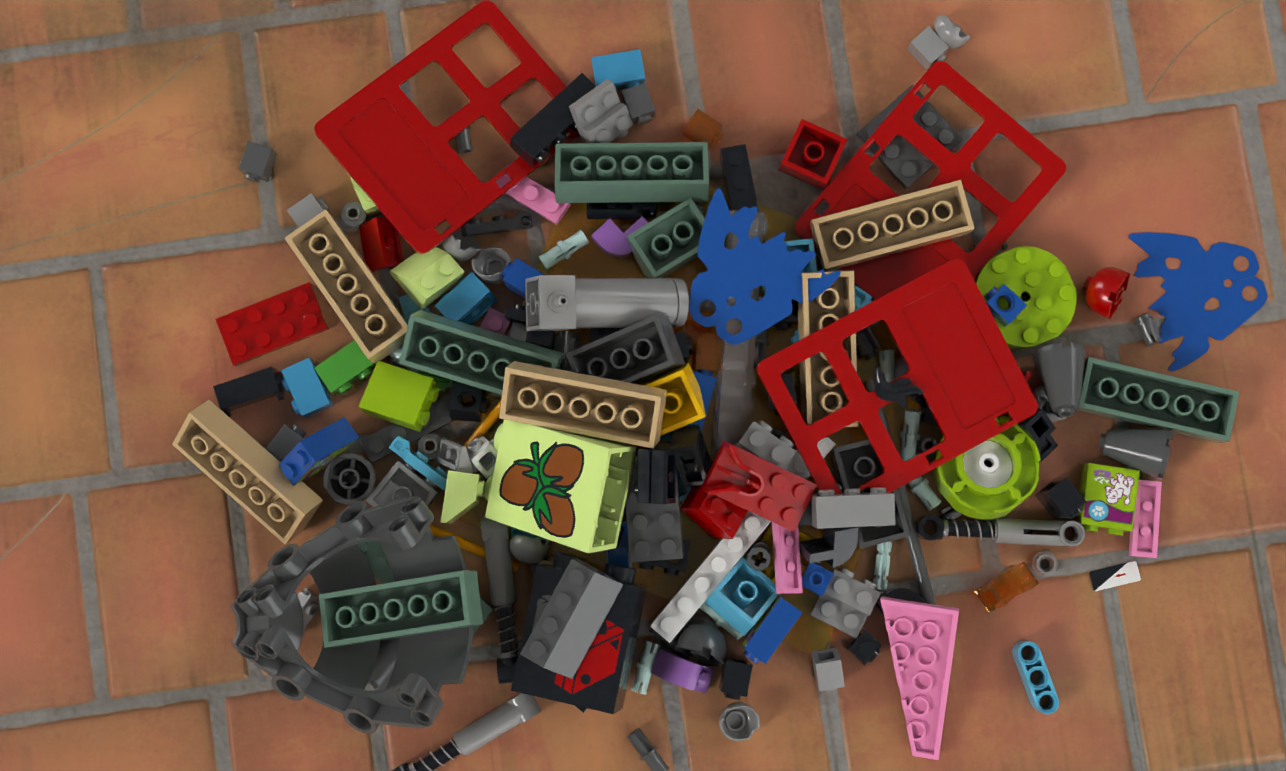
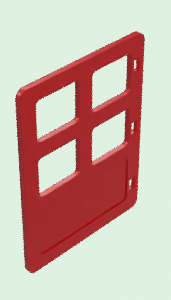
[314,0,580,254]
[794,61,1066,300]
[757,258,1038,494]

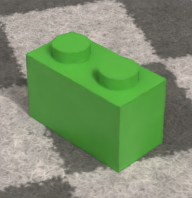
[314,340,376,395]

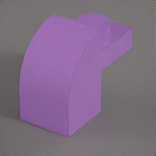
[591,217,648,259]
[651,649,715,694]

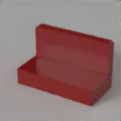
[359,217,404,273]

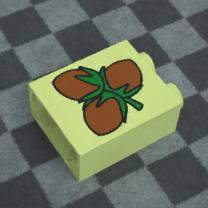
[484,419,637,553]

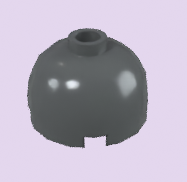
[324,453,376,505]
[675,620,728,667]

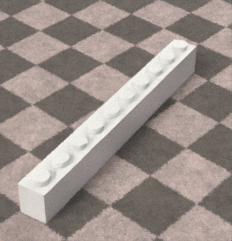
[650,437,836,643]

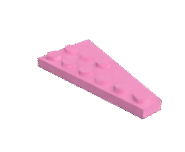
[880,597,959,760]

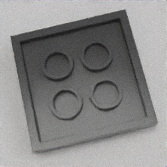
[856,84,963,189]

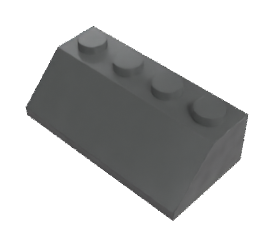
[520,558,624,679]

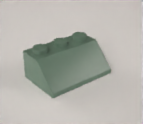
[626,198,705,278]

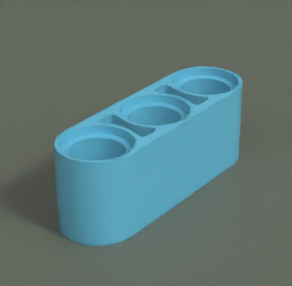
[1012,640,1059,714]

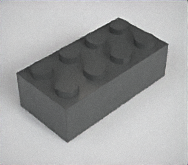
[566,314,686,384]
[830,439,911,549]
[626,454,684,562]

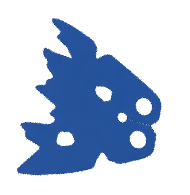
[689,188,841,345]
[1129,232,1267,371]

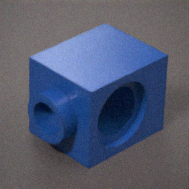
[984,284,1027,327]
[801,562,834,596]

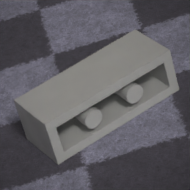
[811,487,895,529]

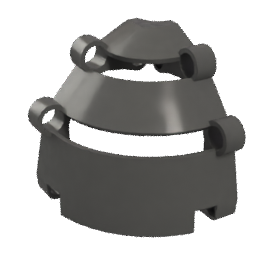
[230,497,473,734]

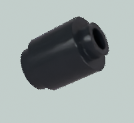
[856,326,881,361]

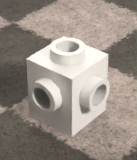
[467,435,498,479]

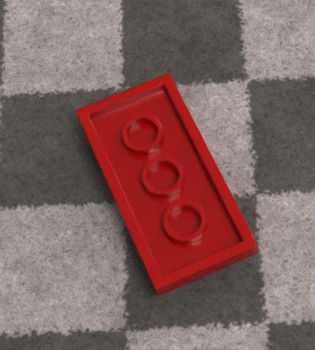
[215,282,329,366]

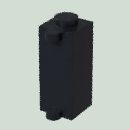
[213,367,284,417]

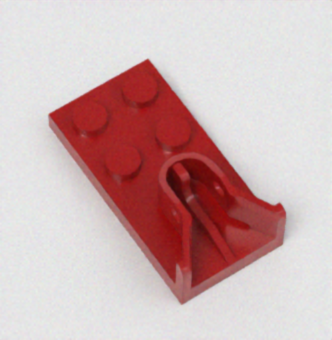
[701,440,817,532]

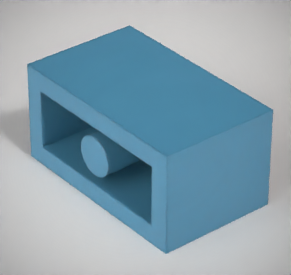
[591,49,645,92]
[435,272,498,325]
[281,358,334,418]

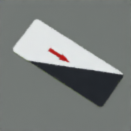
[1089,561,1141,591]

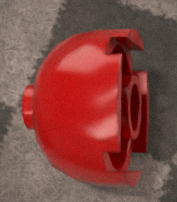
[1083,267,1131,319]

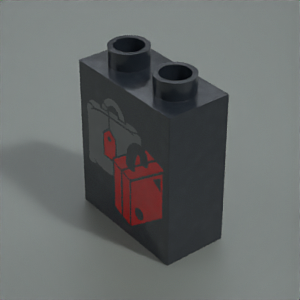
[511,552,648,714]

